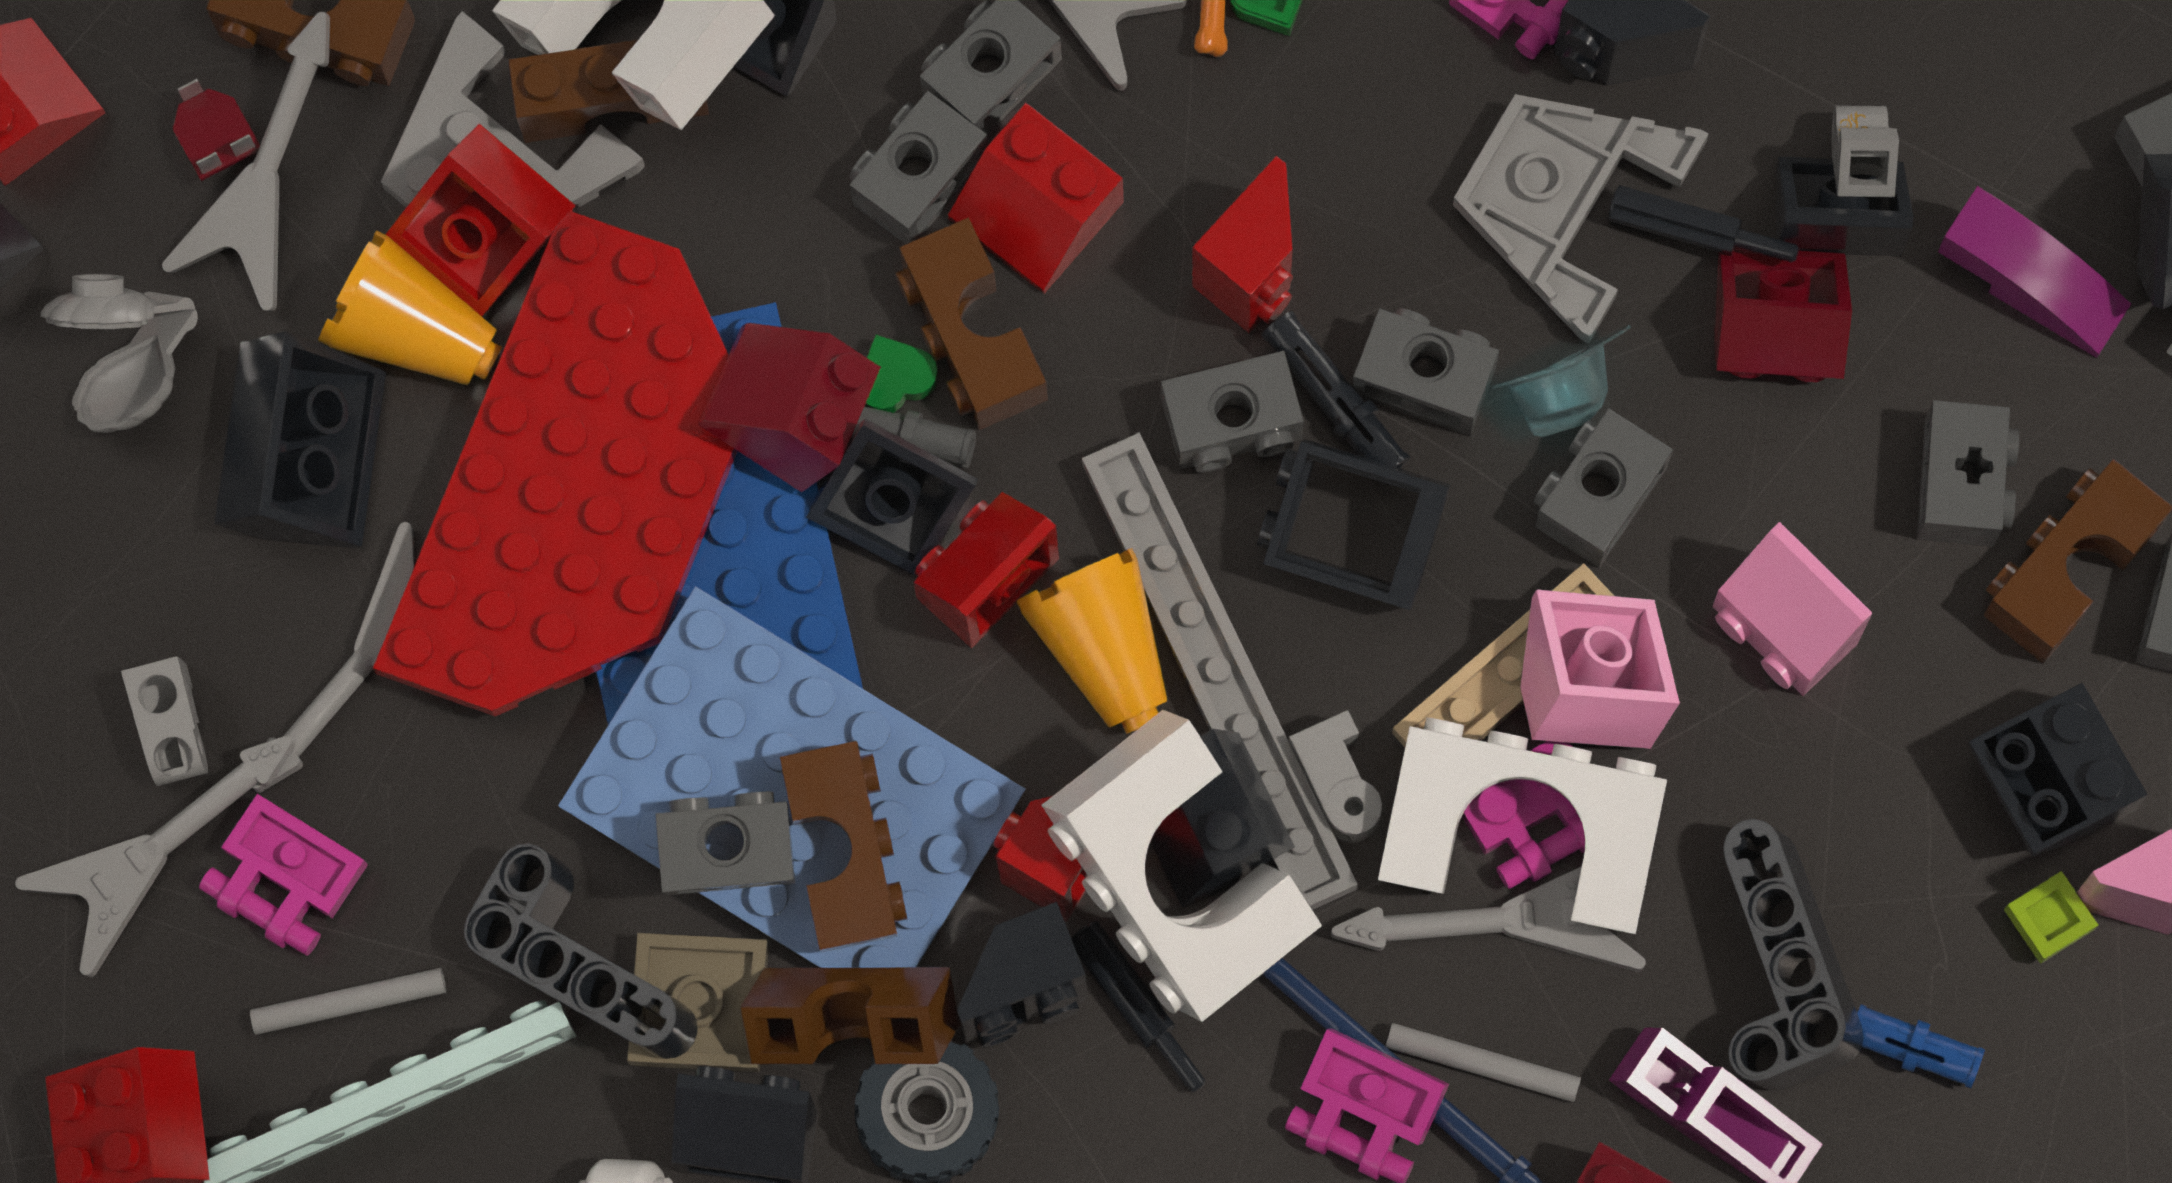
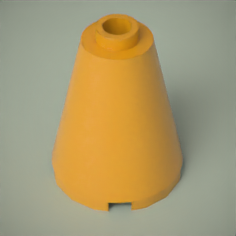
[318,231,502,385]
[1016,548,1167,734]

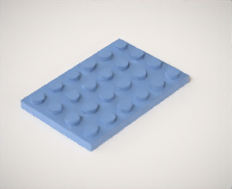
[558,586,1026,968]

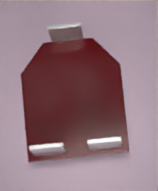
[173,79,260,181]

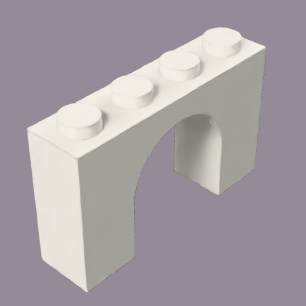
[492,0,775,130]
[1041,710,1322,1022]
[1378,717,1667,934]

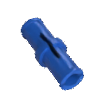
[1857,1004,1985,1088]

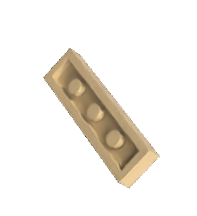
[1392,563,1614,747]

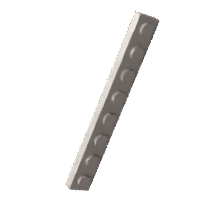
[1082,432,1358,910]

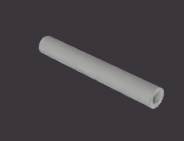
[250,968,447,1035]
[1386,1023,1581,1103]

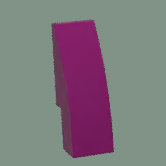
[1938,186,2131,358]
[1609,1027,1823,1183]

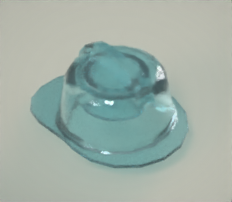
[1491,324,1631,437]

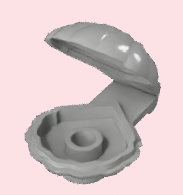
[40,274,198,433]

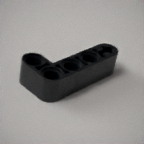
[1723,819,1864,1091]
[464,843,698,1059]

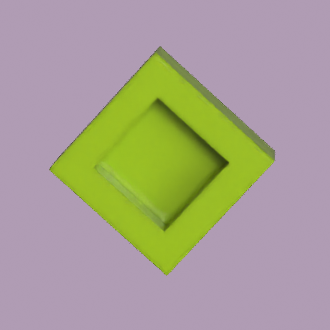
[2004,871,2098,964]

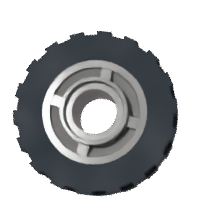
[855,1040,999,1183]

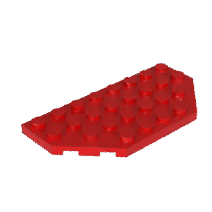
[373,211,737,717]

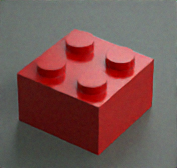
[45,1047,210,1183]

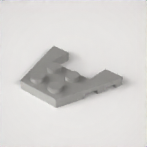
[381,11,645,207]
[1453,94,1709,344]

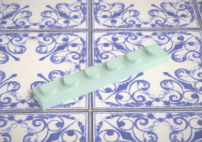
[204,1000,576,1183]

